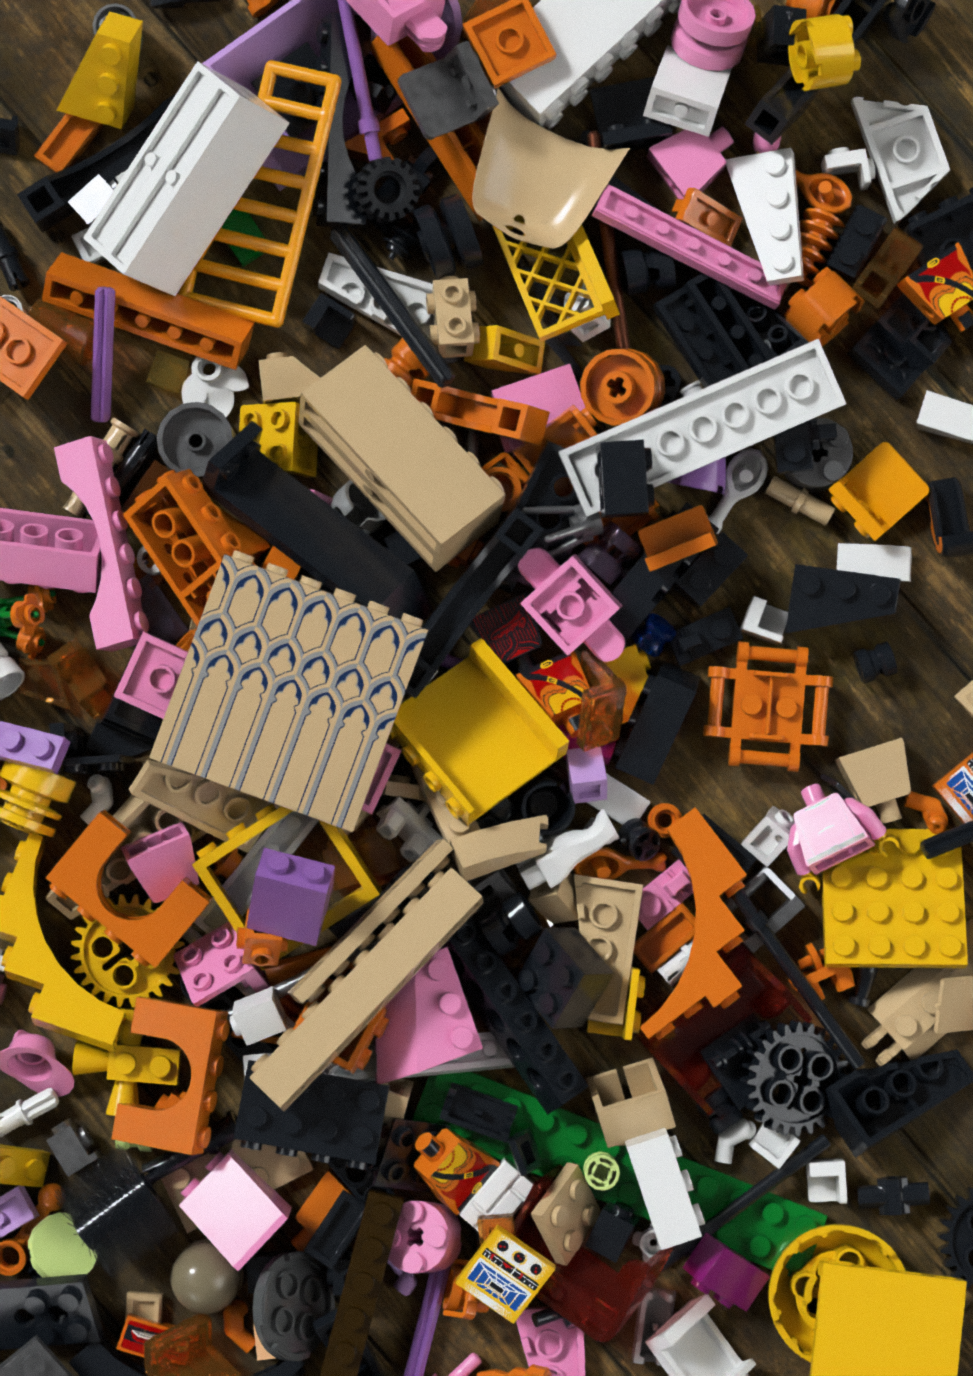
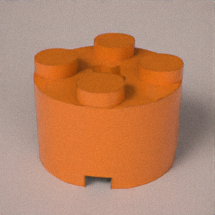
[784,267,865,347]

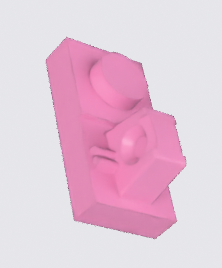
[638,859,693,930]

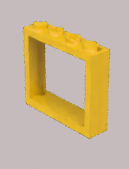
[192,803,382,971]

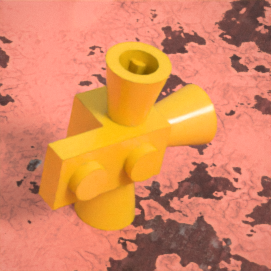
[72,1007,182,1116]

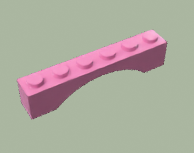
[54,436,149,652]

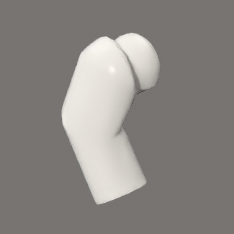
[80,774,114,825]
[714,1118,756,1164]

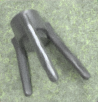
[522,504,603,558]

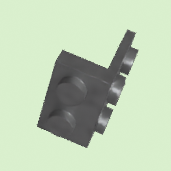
[398,41,499,140]

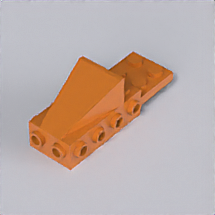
[122,469,271,627]

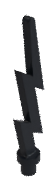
[517,255,583,381]

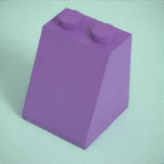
[246,848,335,946]

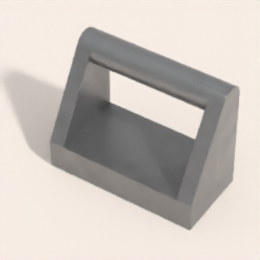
[724,865,805,953]

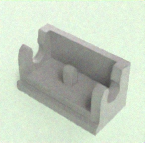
[632,1286,676,1366]

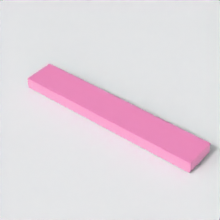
[592,184,787,310]

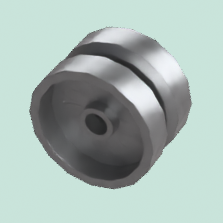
[157,402,236,482]

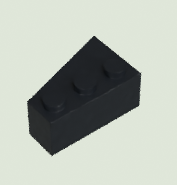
[785,564,901,633]
[613,660,700,785]

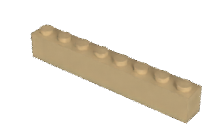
[249,867,484,1111]

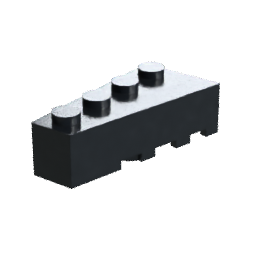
[609,502,719,643]

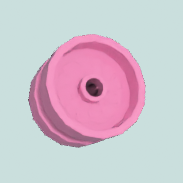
[670,0,756,71]

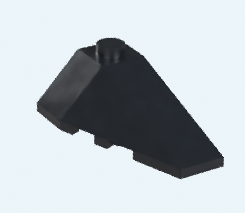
[826,1049,973,1158]

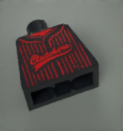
[469,592,543,674]

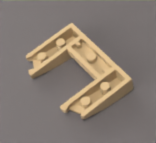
[412,764,548,881]

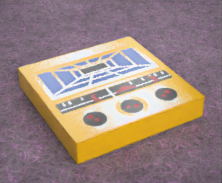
[455,1224,556,1324]

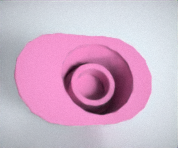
[0,1030,74,1097]

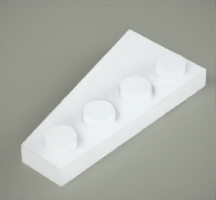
[725,148,804,286]
[318,253,437,349]

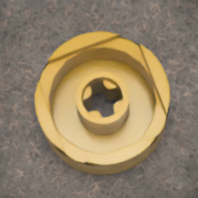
[788,14,861,91]

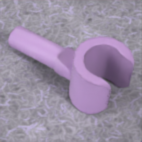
[387,1259,417,1296]

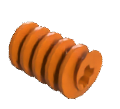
[797,208,845,287]

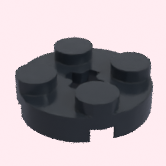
[882,0,936,43]

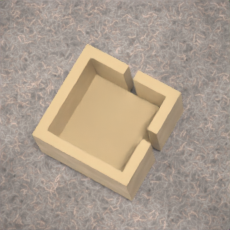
[586,1057,676,1148]

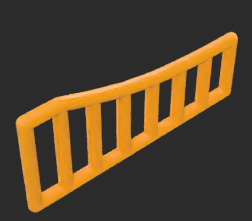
[178,60,342,328]

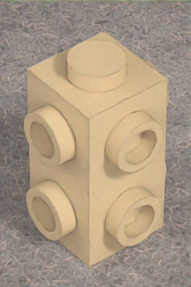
[426,276,480,358]

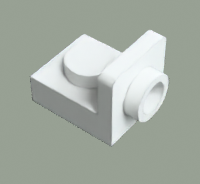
[741,806,795,867]

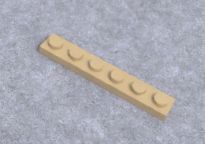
[288,839,453,1004]

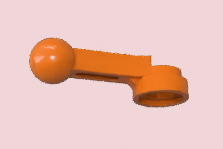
[0,1183,66,1276]

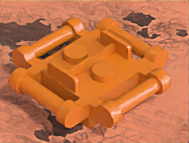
[703,641,833,772]

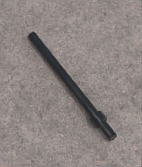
[731,889,866,1069]
[654,1134,831,1272]

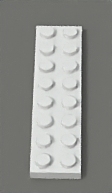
[558,339,846,517]

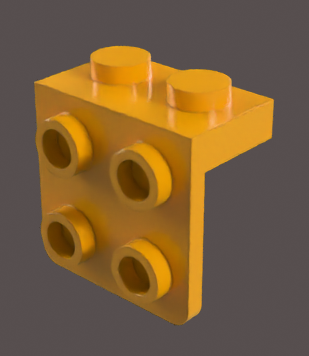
[828,442,930,541]

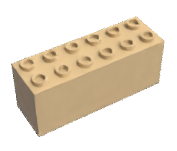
[298,345,506,572]

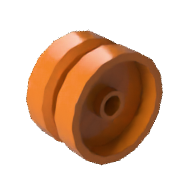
[580,349,665,426]

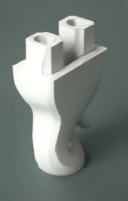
[516,809,619,890]

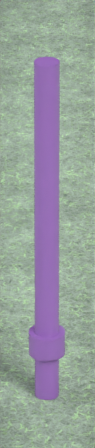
[337,0,382,162]

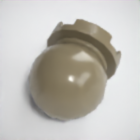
[170,1237,245,1315]

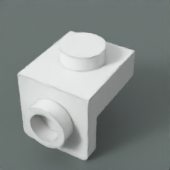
[821,147,875,191]

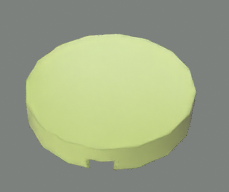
[28,1212,98,1278]

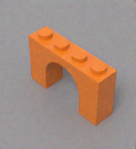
[46,810,213,968]
[111,997,230,1155]

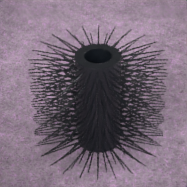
[54,1145,179,1278]

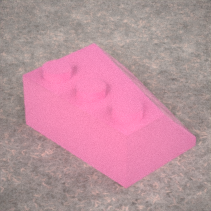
[375,947,483,1084]

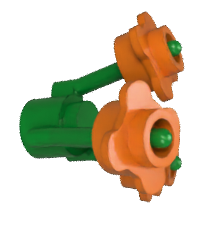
[0,584,56,660]

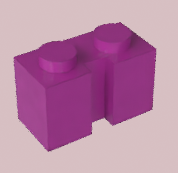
[682,1232,770,1311]

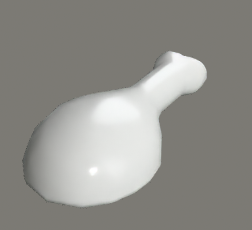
[708,448,768,534]

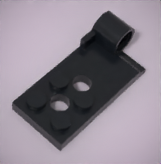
[498,439,580,593]
[0,1274,104,1350]

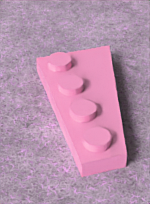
[516,1307,585,1376]

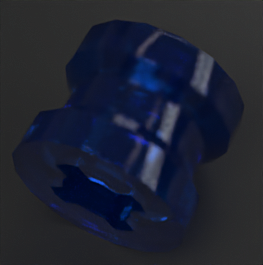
[632,613,676,657]

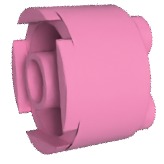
[388,1201,462,1274]

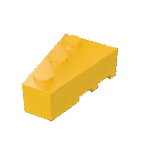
[56,11,143,129]

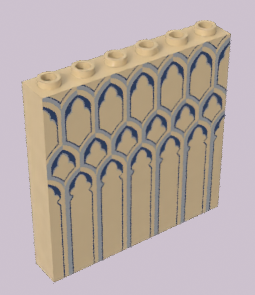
[149,550,428,832]

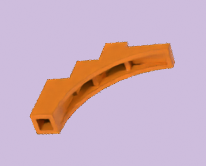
[640,807,747,1041]

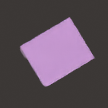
[566,746,607,804]

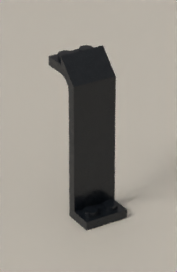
[202,421,433,621]

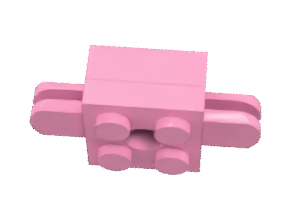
[346,0,447,52]
[518,547,626,662]

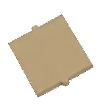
[934,975,973,1034]

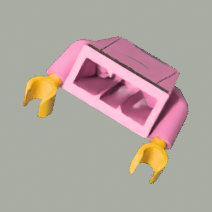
[787,784,899,894]

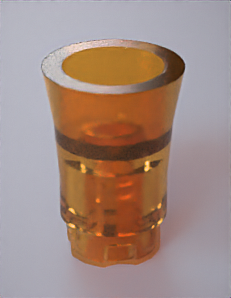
[27,298,94,366]

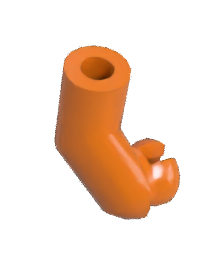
[904,791,948,834]

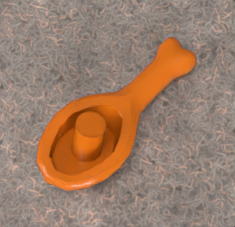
[795,169,852,215]
[573,847,667,880]

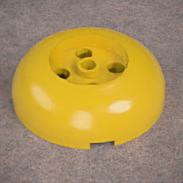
[768,1224,905,1363]

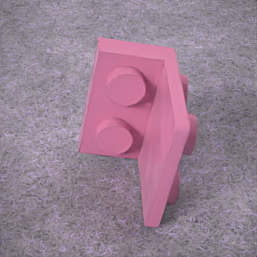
[174,921,271,1007]

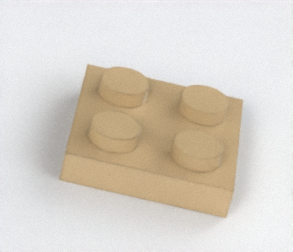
[531,1162,601,1266]

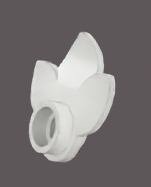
[181,357,249,418]

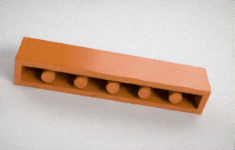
[42,252,255,370]

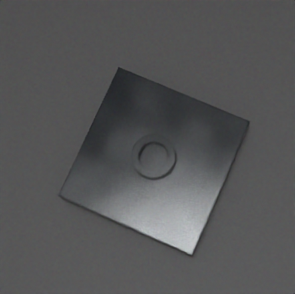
[251,42,347,138]

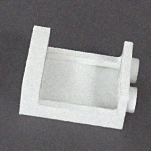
[643,45,732,137]
[645,1294,756,1376]

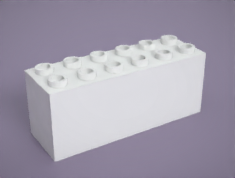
[496,0,681,129]
[83,61,289,296]

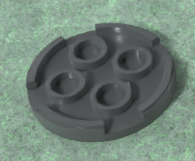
[253,1251,335,1361]

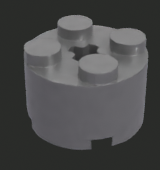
[784,418,853,493]

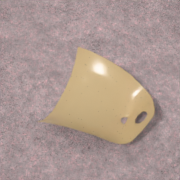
[472,88,630,249]

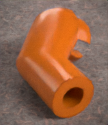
[223,1299,255,1354]

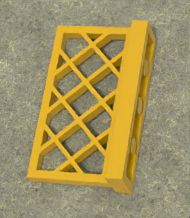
[492,215,620,342]

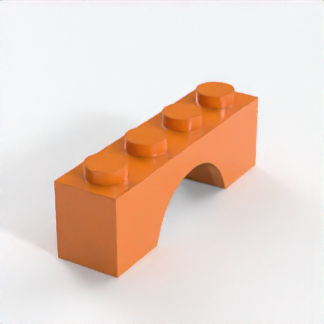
[411,378,550,446]

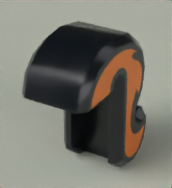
[924,477,973,559]

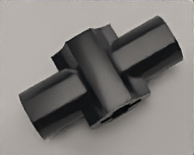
[857,1176,930,1215]

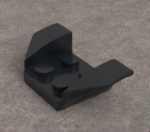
[85,624,177,756]

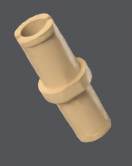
[765,475,835,526]

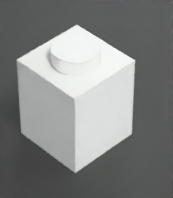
[229,986,287,1046]

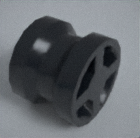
[618,818,662,861]

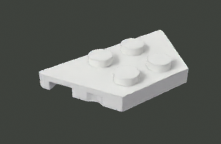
[851,97,950,224]

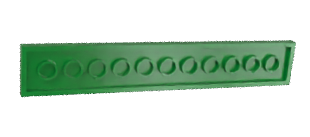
[412,1072,828,1277]

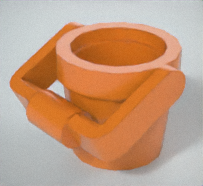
[481,452,529,512]
[443,1259,490,1320]

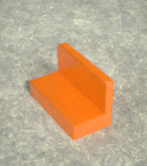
[638,505,718,572]

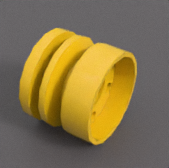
[0,761,77,837]

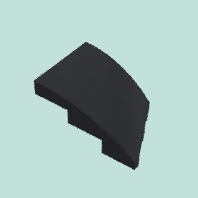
[847,292,952,401]

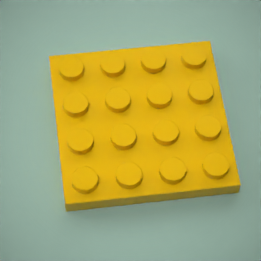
[821,829,968,968]

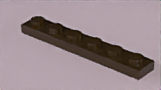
[320,1189,404,1376]

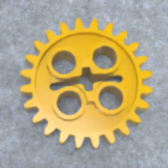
[71,894,186,1008]

